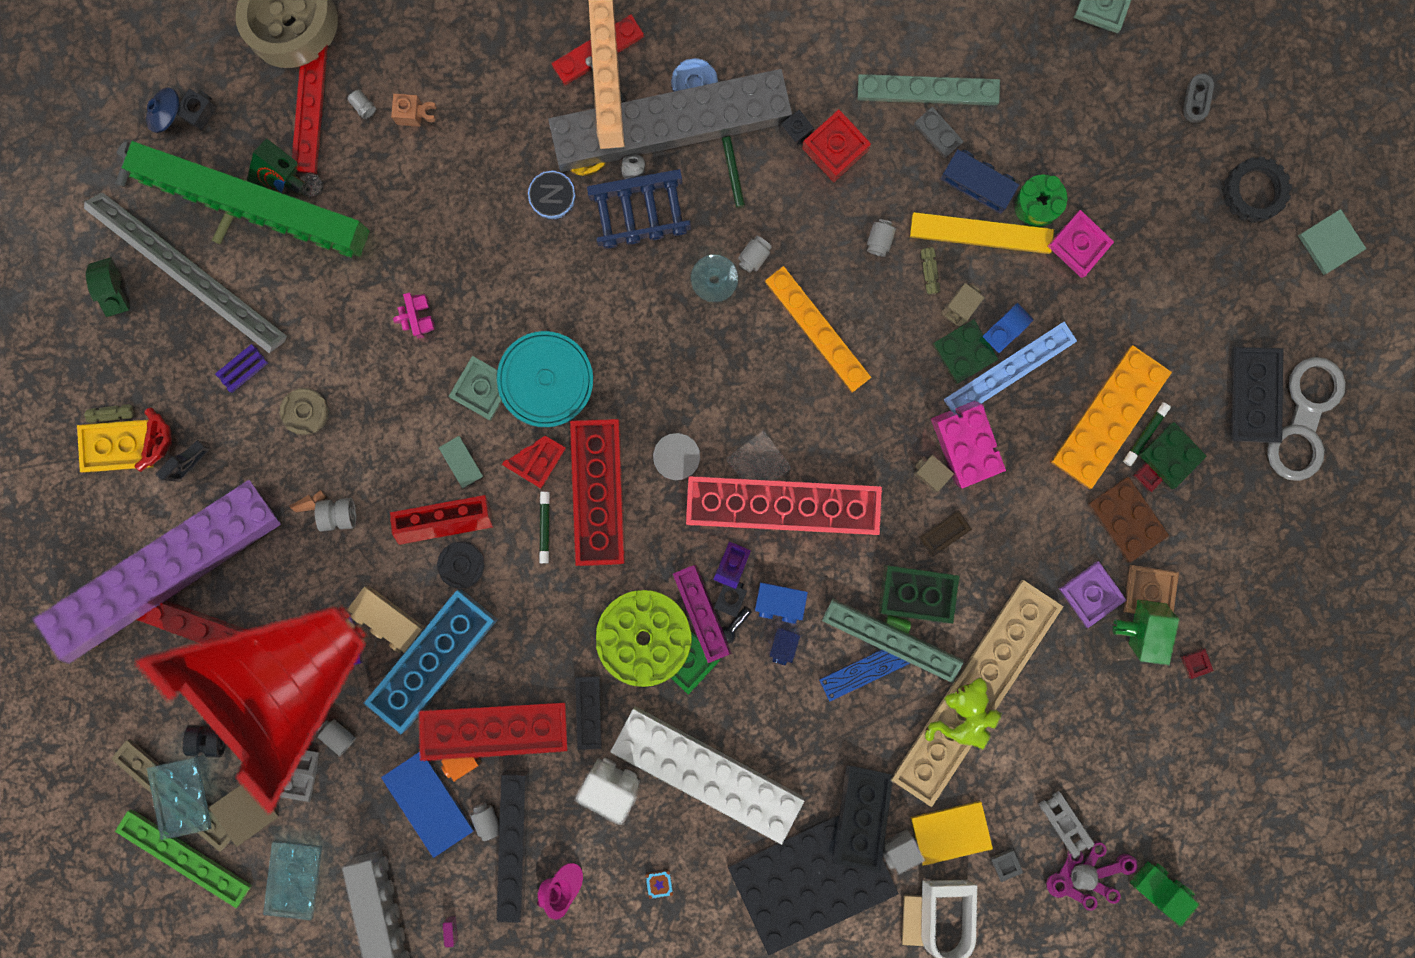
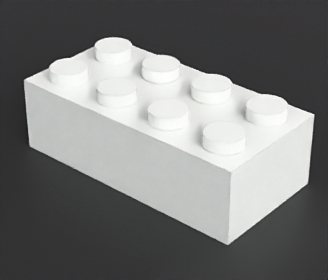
[576,757,640,824]

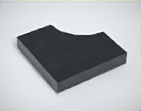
[155,440,211,482]

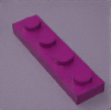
[673,565,732,663]

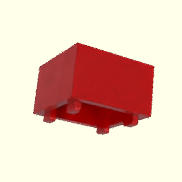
[802,109,871,183]

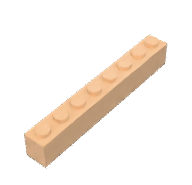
[588,0,625,149]

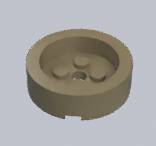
[235,0,338,68]

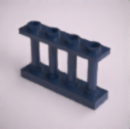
[587,169,691,249]

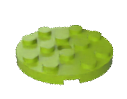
[596,590,692,687]

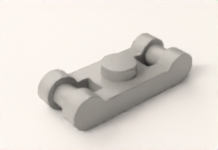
[1038,791,1095,858]

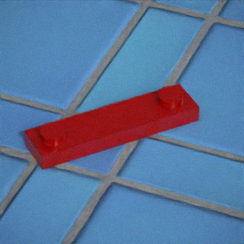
[551,15,644,86]

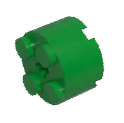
[1014,174,1067,228]

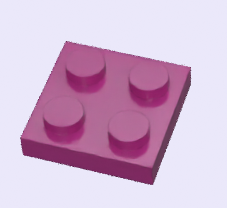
[1048,210,1114,278]

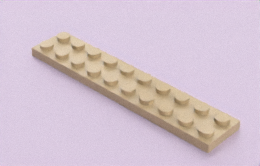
[892,580,1063,807]

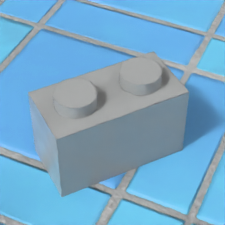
[883,829,925,874]

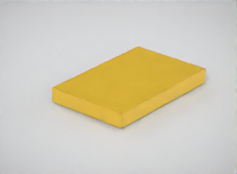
[77,420,154,473]
[911,801,993,866]

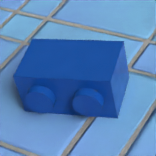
[754,582,808,624]

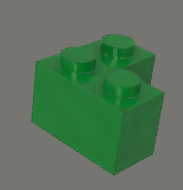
[1129,861,1200,927]

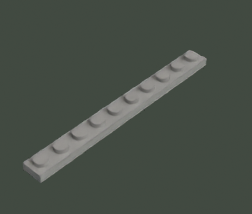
[84,192,287,353]

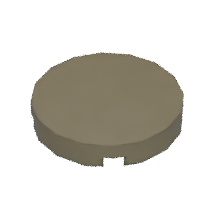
[280,388,329,435]

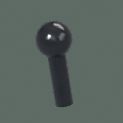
[722,606,752,645]

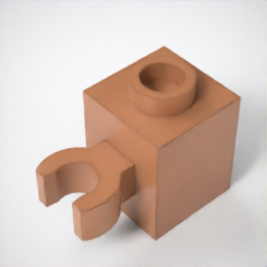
[391,94,437,127]

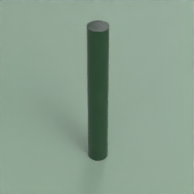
[722,136,745,208]

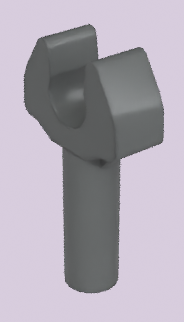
[115,141,130,187]

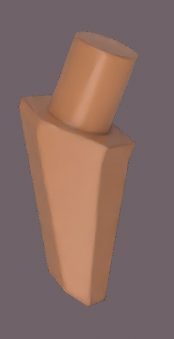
[289,490,327,512]

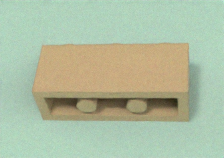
[347,586,426,653]

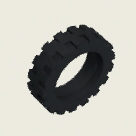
[1223,157,1292,223]

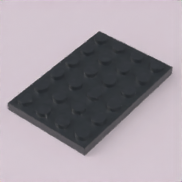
[728,813,899,956]

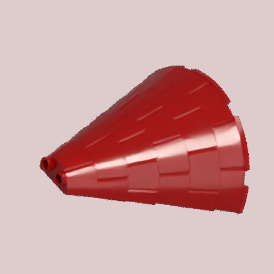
[135,605,367,814]

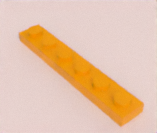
[765,266,871,393]

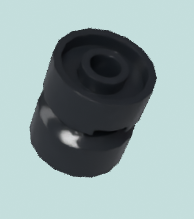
[183,724,226,758]

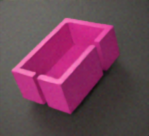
[931,401,1006,489]

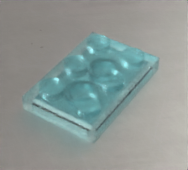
[147,757,212,840]
[263,840,322,920]

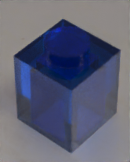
[768,627,801,666]

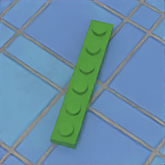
[115,809,252,908]

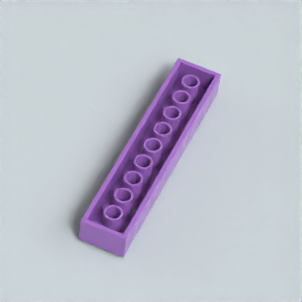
[33,480,281,663]

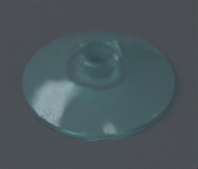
[691,255,738,302]

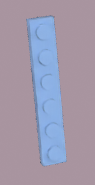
[943,322,1077,418]

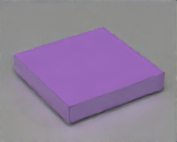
[1059,561,1127,628]

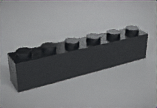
[496,770,529,923]

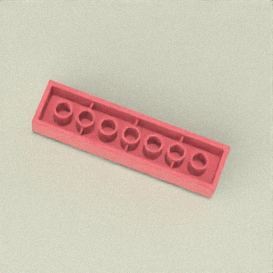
[686,476,882,535]

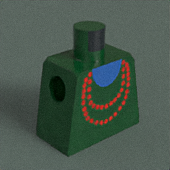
[246,138,306,194]

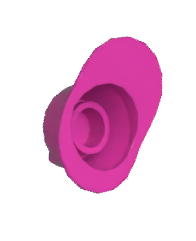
[537,863,583,920]

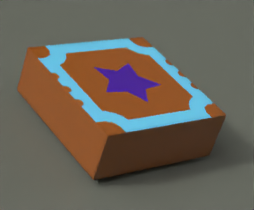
[646,869,673,899]

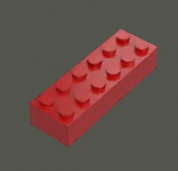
[570,419,625,566]

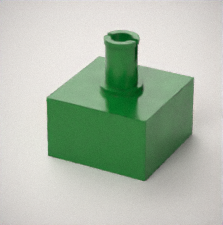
[1113,599,1179,665]

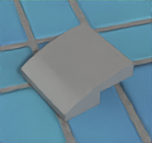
[280,750,319,802]

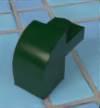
[86,257,130,317]

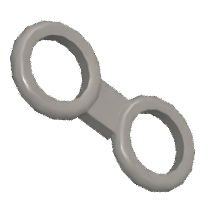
[1267,357,1346,481]

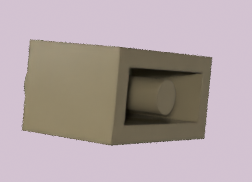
[940,283,985,327]

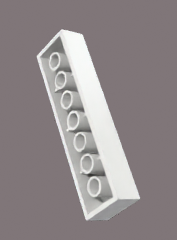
[611,706,804,844]

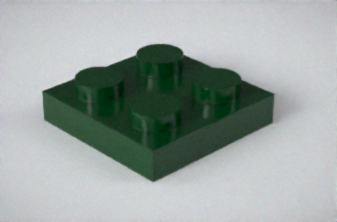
[932,319,999,384]
[1139,422,1207,489]

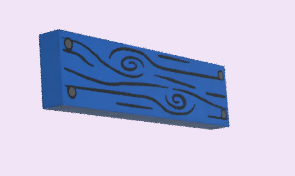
[819,649,910,702]

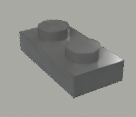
[914,107,964,159]

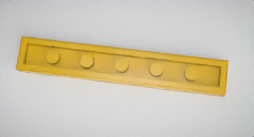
[909,212,1054,254]

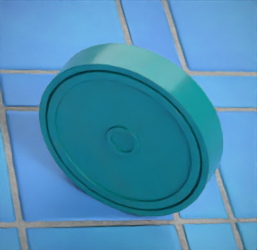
[497,331,593,428]

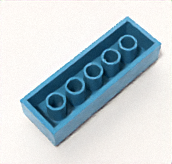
[364,589,498,734]

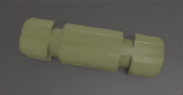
[921,247,941,294]
[84,404,134,423]

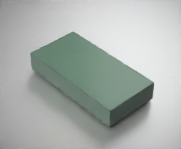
[439,436,484,489]

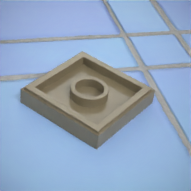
[209,784,278,847]

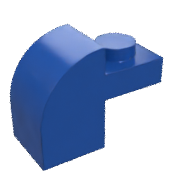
[982,302,1034,353]

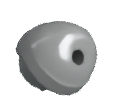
[621,154,646,179]
[1071,864,1098,890]

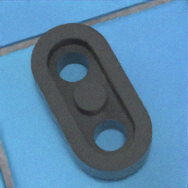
[1183,74,1214,123]

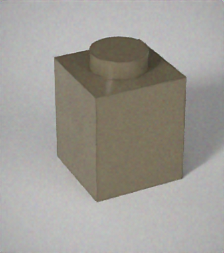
[914,455,954,492]

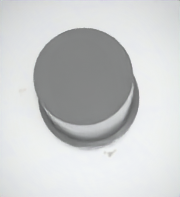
[348,90,376,119]

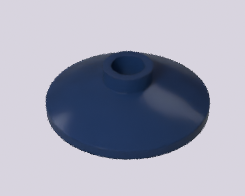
[146,87,179,133]

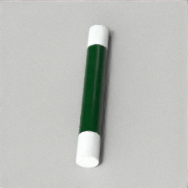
[1123,402,1171,466]
[539,492,550,563]

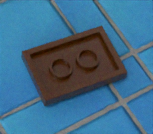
[1088,477,1169,563]

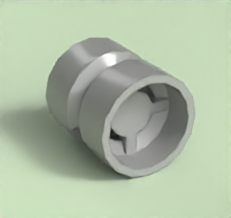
[315,498,356,531]

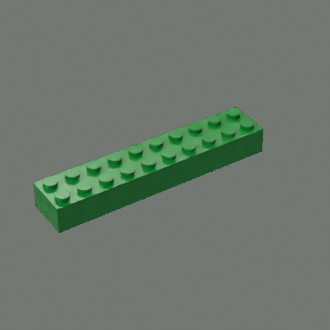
[122,141,370,258]

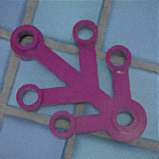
[1046,841,1138,911]

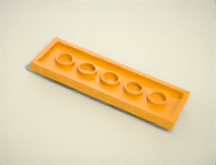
[1051,345,1172,489]

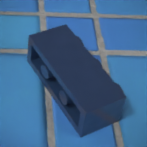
[940,149,1019,214]

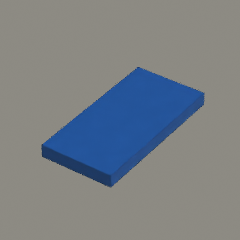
[381,752,475,858]

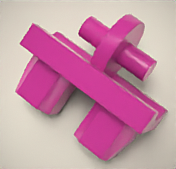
[393,293,435,339]

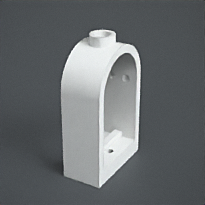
[921,880,977,958]

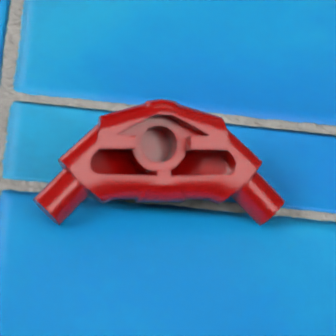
[134,408,172,472]

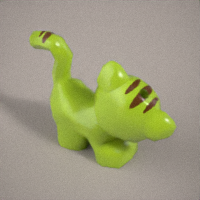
[925,678,1001,749]

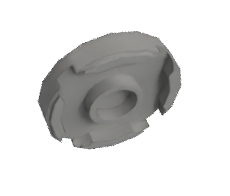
[653,433,700,480]

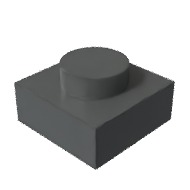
[990,849,1023,882]

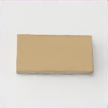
[901,894,924,946]

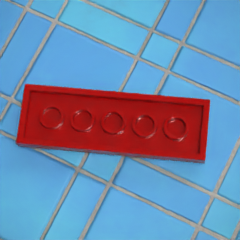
[419,703,567,761]

